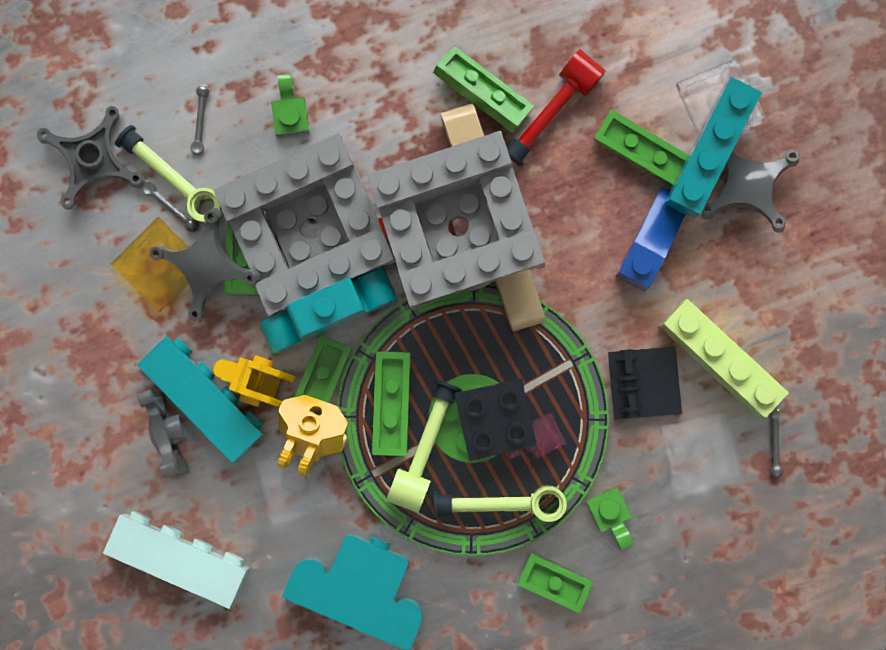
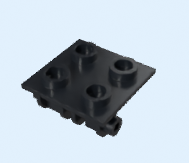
[608,346,682,420]
[454,378,537,461]

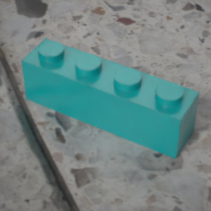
[664,76,762,219]
[137,336,265,463]

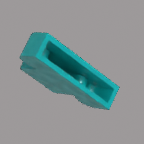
[259,268,399,356]
[282,534,423,650]

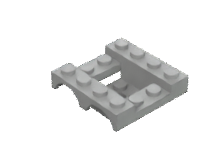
[367,131,545,311]
[213,133,396,316]

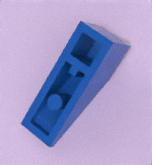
[615,187,685,291]

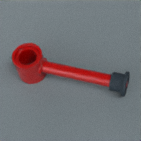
[507,49,606,167]

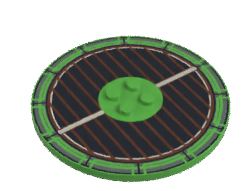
[337,284,609,556]

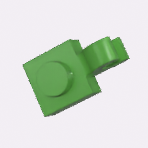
[271,74,310,136]
[586,487,634,550]

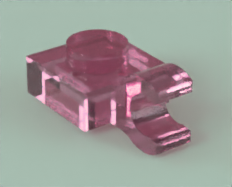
[505,413,566,460]

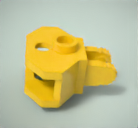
[212,355,296,407]
[277,395,348,477]

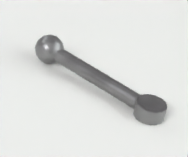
[190,85,209,155]
[142,182,198,232]
[770,406,783,478]

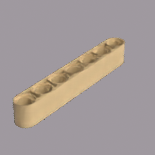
[440,103,546,332]

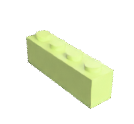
[659,299,789,419]

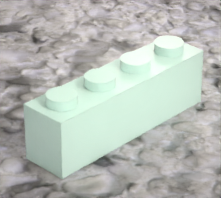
[103,511,250,609]

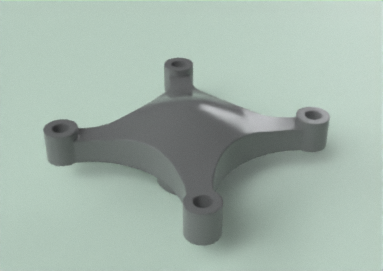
[37,106,143,210]
[701,149,800,233]
[149,208,261,321]
[137,390,189,478]

